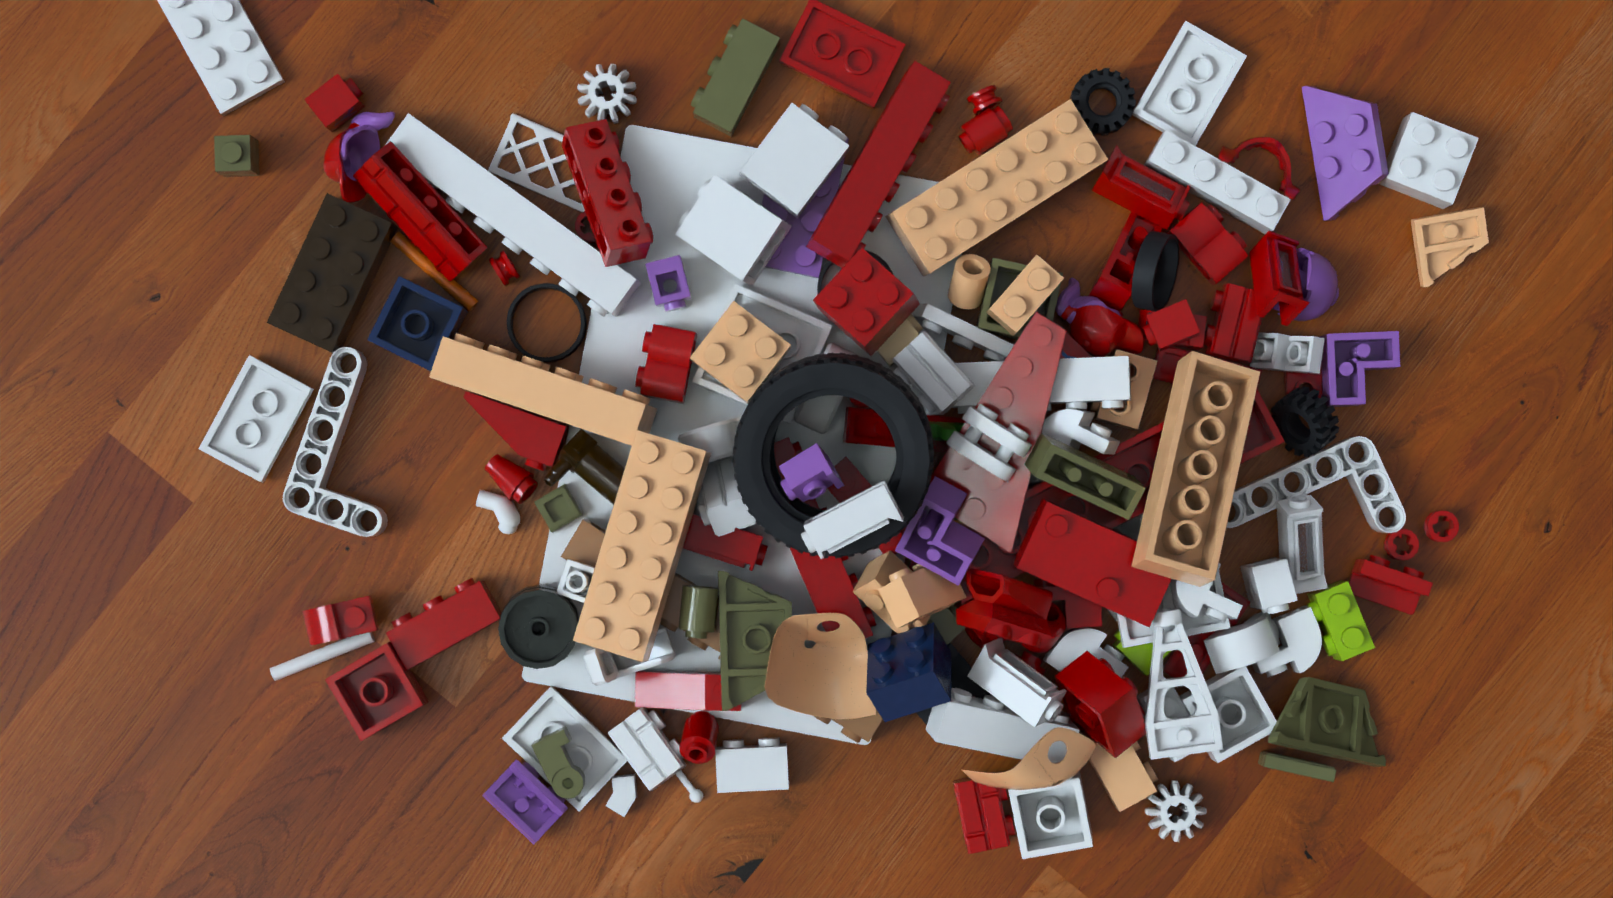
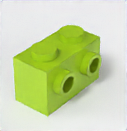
[1307,580,1375,661]

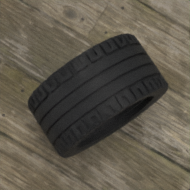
[732,352,934,558]

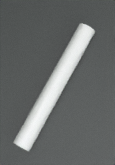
[270,632,375,681]

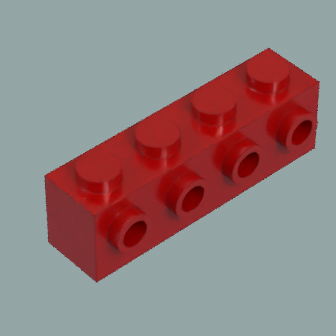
[561,119,653,267]

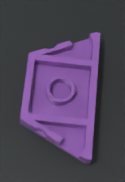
[1302,86,1389,221]

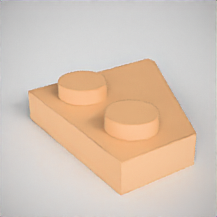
[1411,207,1489,287]

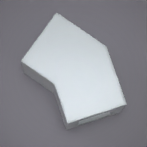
[605,774,637,817]

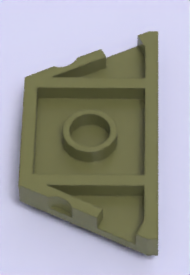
[718,571,792,711]
[1268,677,1386,767]

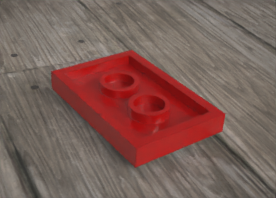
[779,0,906,109]

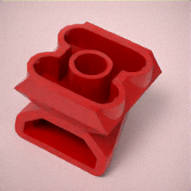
[956,568,1053,649]

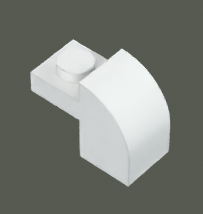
[1042,409,1120,455]
[1171,563,1243,623]
[1252,606,1322,677]
[1204,612,1280,674]
[1042,627,1128,678]

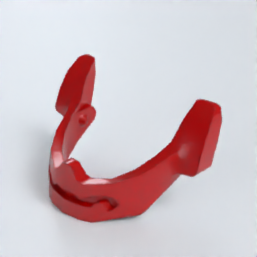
[1218,137,1300,201]

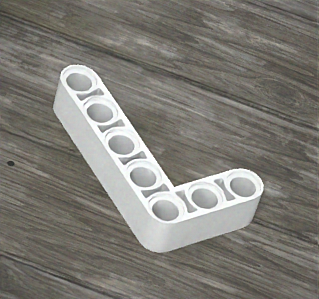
[282,347,388,537]
[1226,436,1406,533]

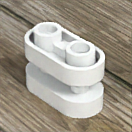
[947,404,1032,482]

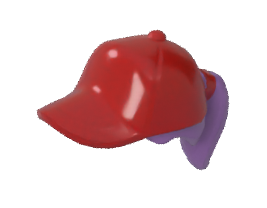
[323,112,395,203]
[1055,278,1144,357]

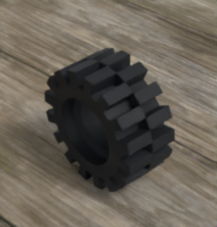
[1070,68,1136,136]
[1270,387,1339,457]

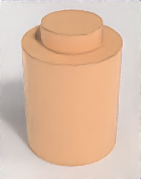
[948,254,991,310]

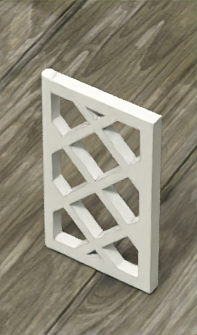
[488,113,585,212]

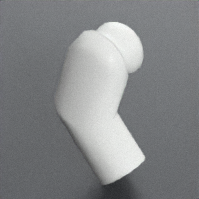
[476,489,520,535]

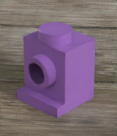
[645,255,692,312]
[779,443,844,502]

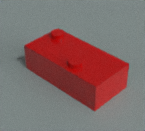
[1012,498,1172,628]

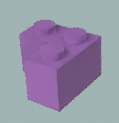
[1319,331,1400,407]
[895,476,985,586]

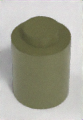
[679,585,719,639]

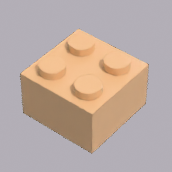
[690,301,792,404]

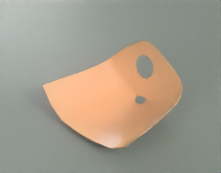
[765,613,876,720]
[962,727,1097,790]

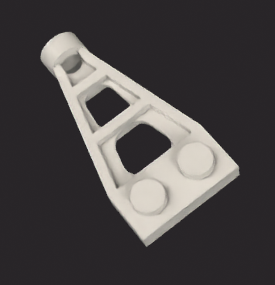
[1145,608,1223,760]

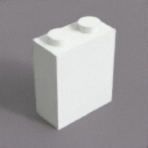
[740,103,849,219]
[675,174,792,286]

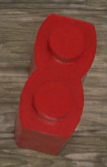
[1166,202,1248,285]
[635,324,697,404]

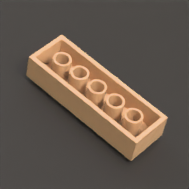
[885,99,1108,276]
[429,333,658,446]
[1131,351,1260,587]
[573,430,711,662]

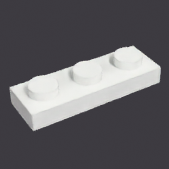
[914,303,1014,361]

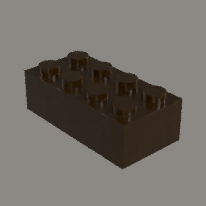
[267,193,398,353]

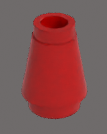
[485,454,538,504]

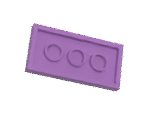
[762,139,849,279]

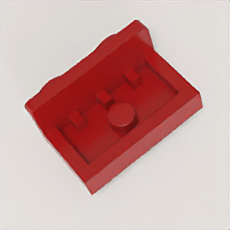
[1348,555,1433,615]

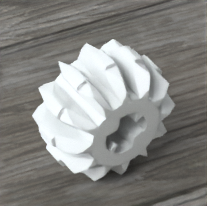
[577,64,637,124]
[1145,780,1207,842]

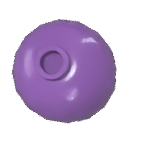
[1273,248,1339,321]

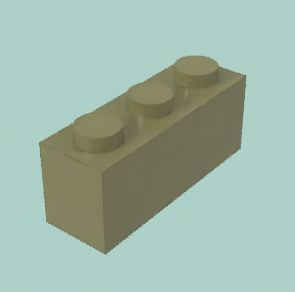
[691,18,780,137]
[1024,433,1146,520]

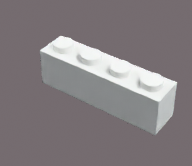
[1144,130,1291,234]
[925,688,1080,763]

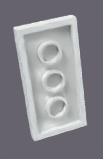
[157,0,285,116]

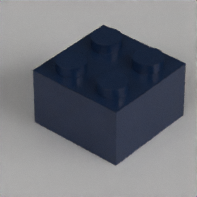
[367,276,468,371]
[866,622,951,722]

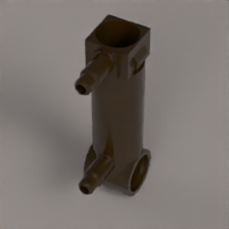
[544,429,625,505]

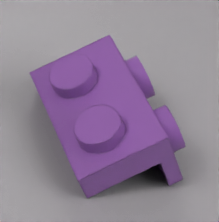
[482,759,568,845]

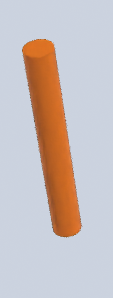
[390,231,479,312]

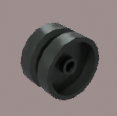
[498,584,579,669]

